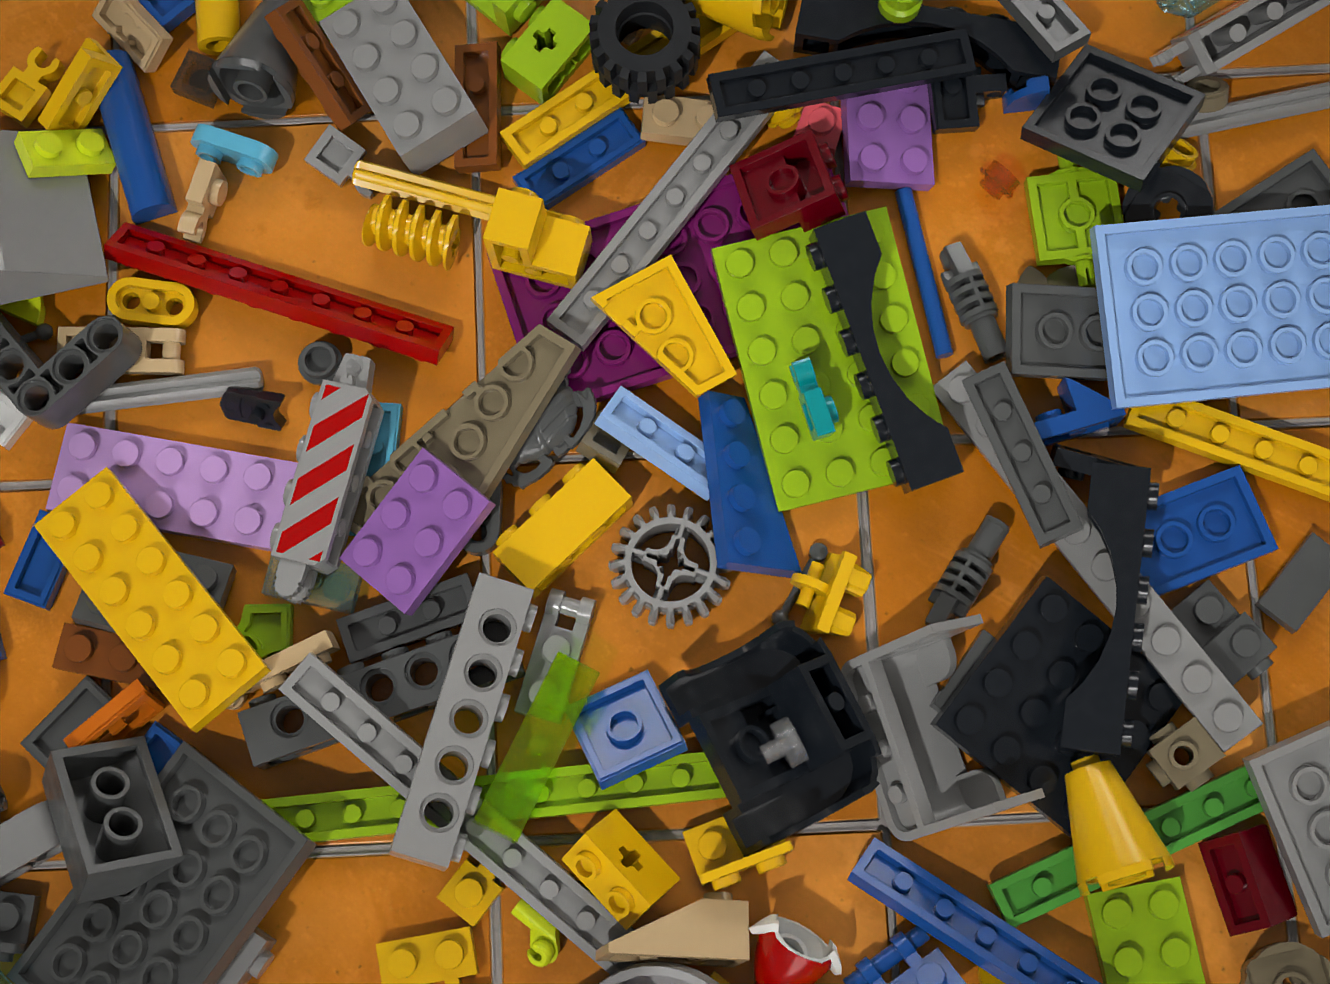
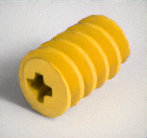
[361,194,461,271]

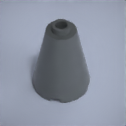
[207,0,298,119]

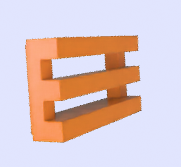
[63,678,166,748]

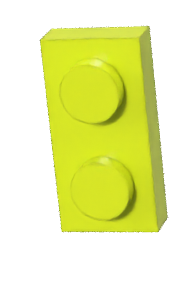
[14,128,116,178]

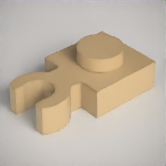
[177,158,228,244]

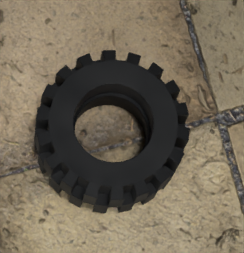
[589,0,700,104]

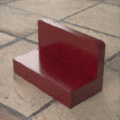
[1198,823,1297,937]

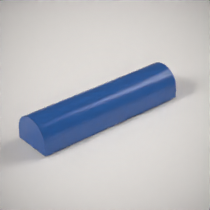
[99,50,178,225]

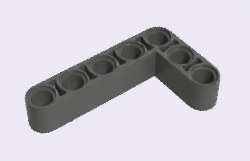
[0,311,142,430]

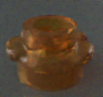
[979,160,1020,200]

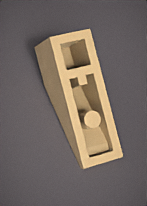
[595,892,750,967]

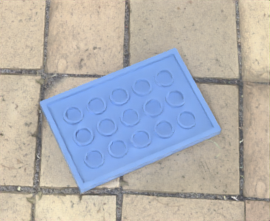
[1089,205,1330,410]

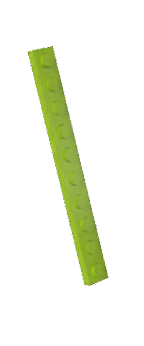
[261,752,727,843]

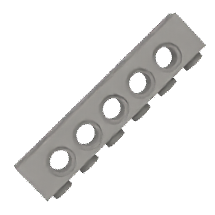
[388,572,538,871]

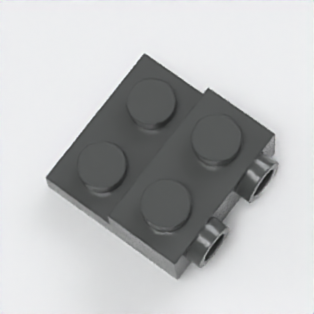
[1171,579,1277,693]

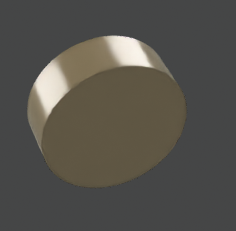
[1185,76,1229,113]

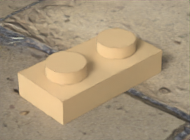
[640,95,714,146]

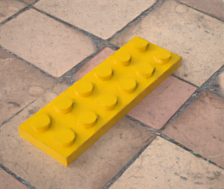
[33,467,271,733]

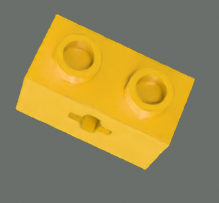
[561,809,681,930]

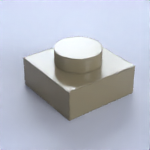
[575,410,630,474]

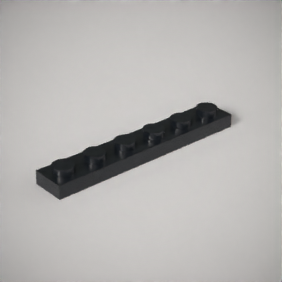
[706,28,976,123]

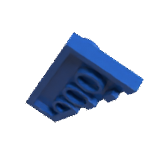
[698,391,802,578]

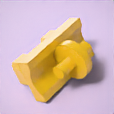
[790,551,872,637]

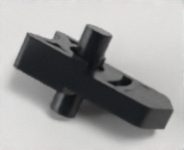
[220,387,287,431]

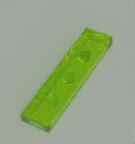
[472,651,600,844]

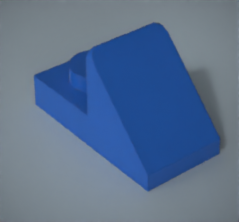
[1034,377,1126,447]

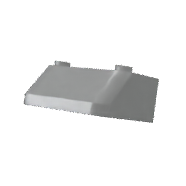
[841,614,1045,841]

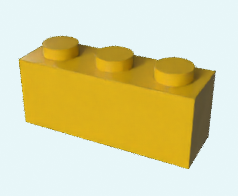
[493,458,633,599]

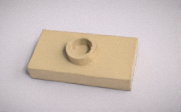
[92,0,174,73]

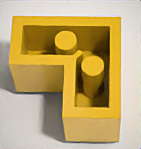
[483,187,593,289]

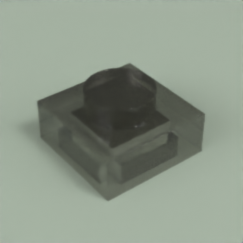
[170,49,218,109]

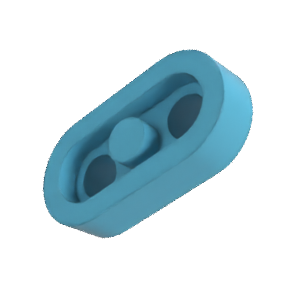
[190,124,279,178]

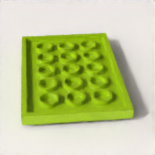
[711,206,943,512]

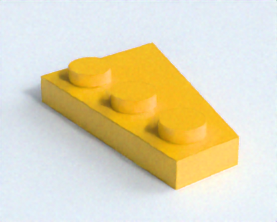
[590,255,737,398]

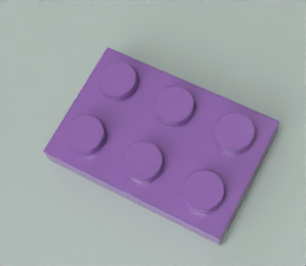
[841,84,935,191]
[339,448,496,616]

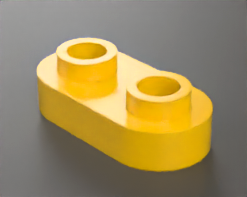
[106,277,199,329]

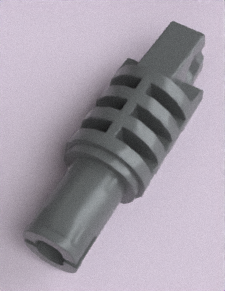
[939,241,1006,364]
[925,515,1010,625]

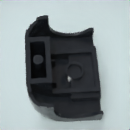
[658,620,882,857]

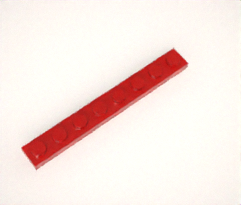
[104,222,454,365]

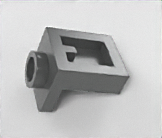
[0,891,41,962]

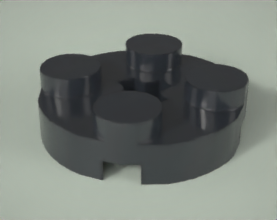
[1122,166,1215,223]

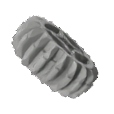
[608,504,733,629]

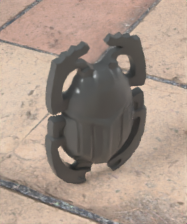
[502,369,597,490]

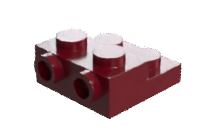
[729,129,850,241]

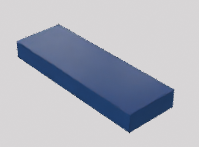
[512,107,646,210]

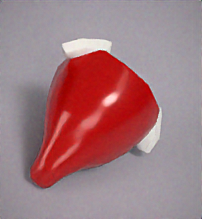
[748,914,842,984]

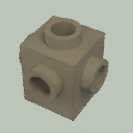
[1146,717,1226,792]

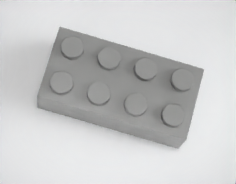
[319,0,489,175]

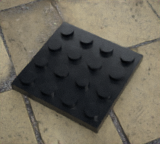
[930,576,1182,839]

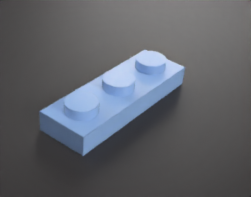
[594,386,709,501]

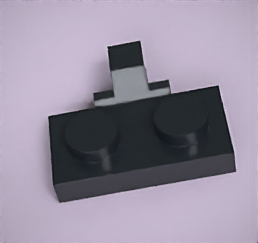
[927,67,1008,134]

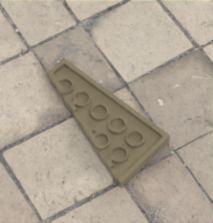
[350,324,581,585]

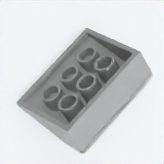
[0,130,109,305]

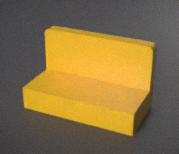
[37,38,123,130]

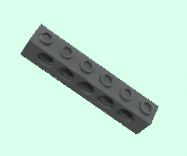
[237,621,526,770]

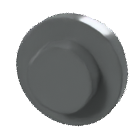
[298,341,343,386]

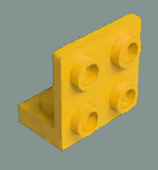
[682,816,794,892]

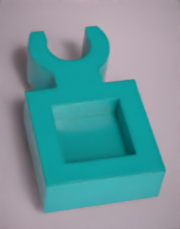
[789,357,839,441]

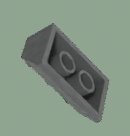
[42,736,184,904]

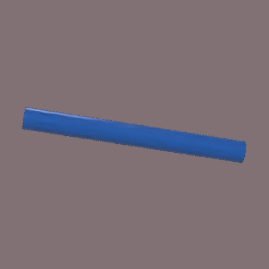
[895,187,954,359]

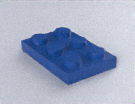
[1140,465,1279,596]

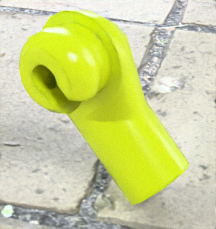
[511,898,560,967]

